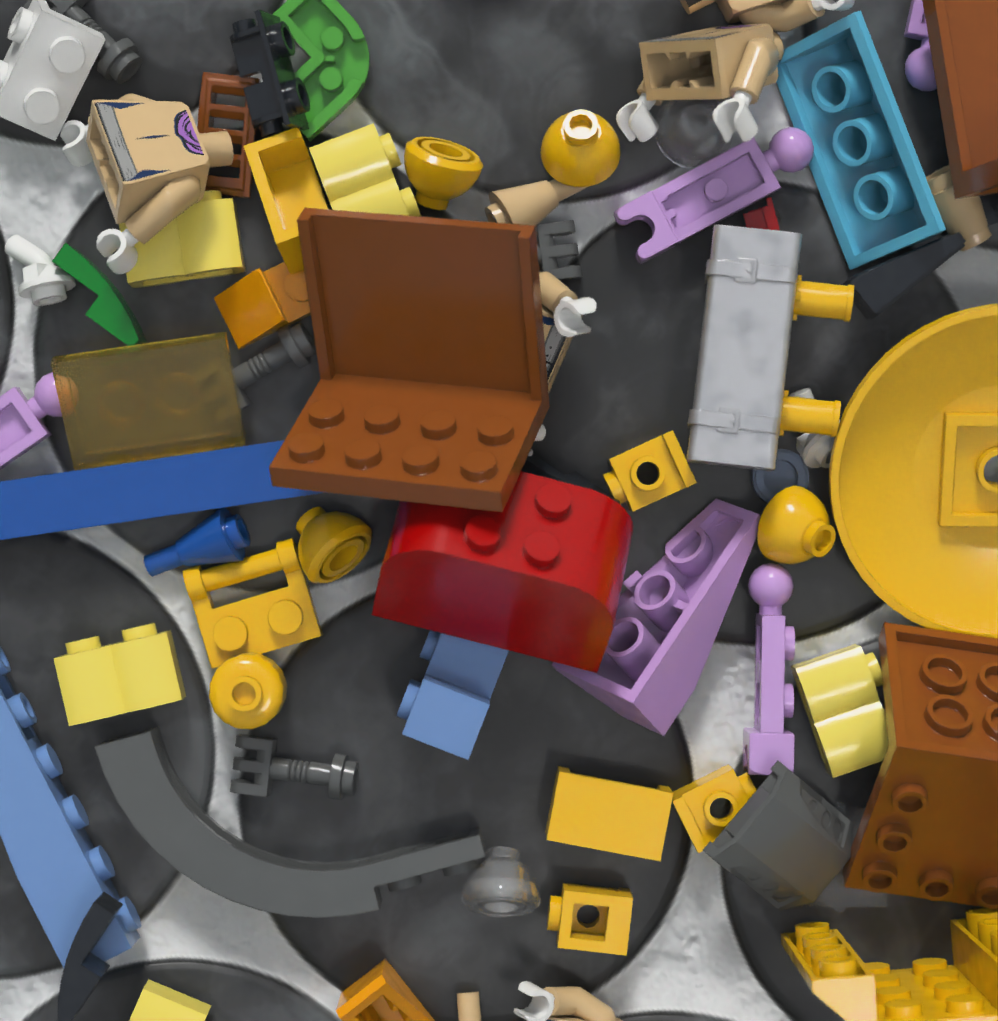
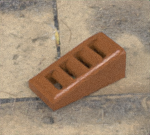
[197,72,261,199]

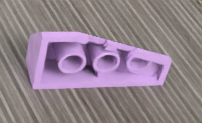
[552,498,761,736]

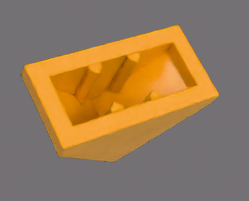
[336,958,435,1021]

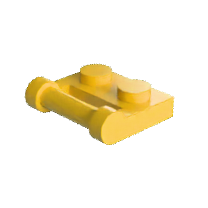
[183,537,323,669]

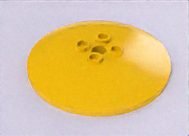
[829,304,998,639]

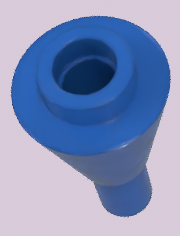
[144,508,250,577]

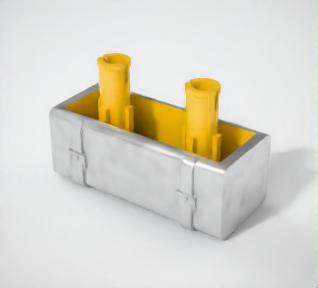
[687,225,854,471]

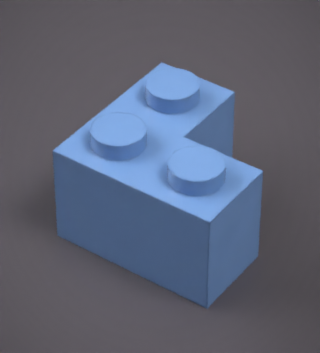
[396,630,509,760]

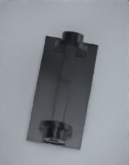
[229,10,310,138]

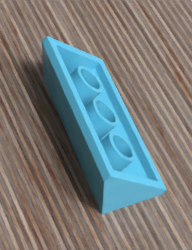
[776,11,946,270]

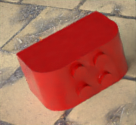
[372,471,634,673]

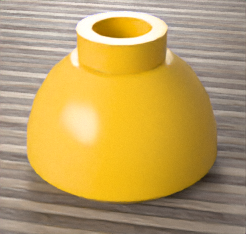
[541,110,621,187]
[404,137,483,210]
[757,486,836,564]
[296,507,372,583]

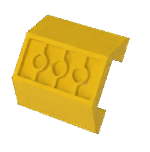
[781,908,998,1021]

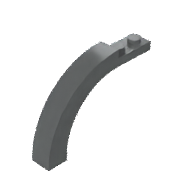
[95,726,486,918]

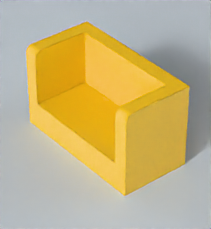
[244,128,329,274]
[545,766,673,862]

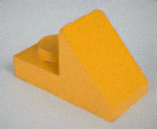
[214,262,311,350]

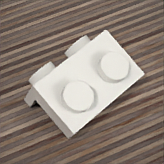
[0,0,105,141]

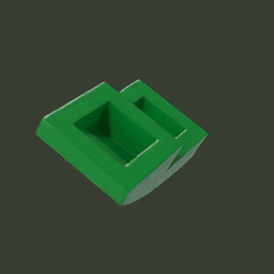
[52,243,147,353]

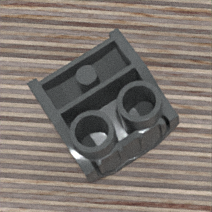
[703,761,853,910]

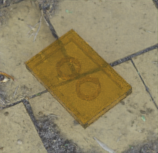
[51,332,246,471]

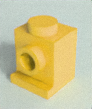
[603,430,697,512]
[672,764,756,853]
[547,883,633,956]

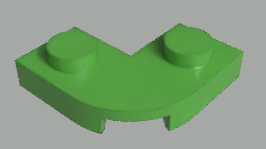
[272,0,370,142]

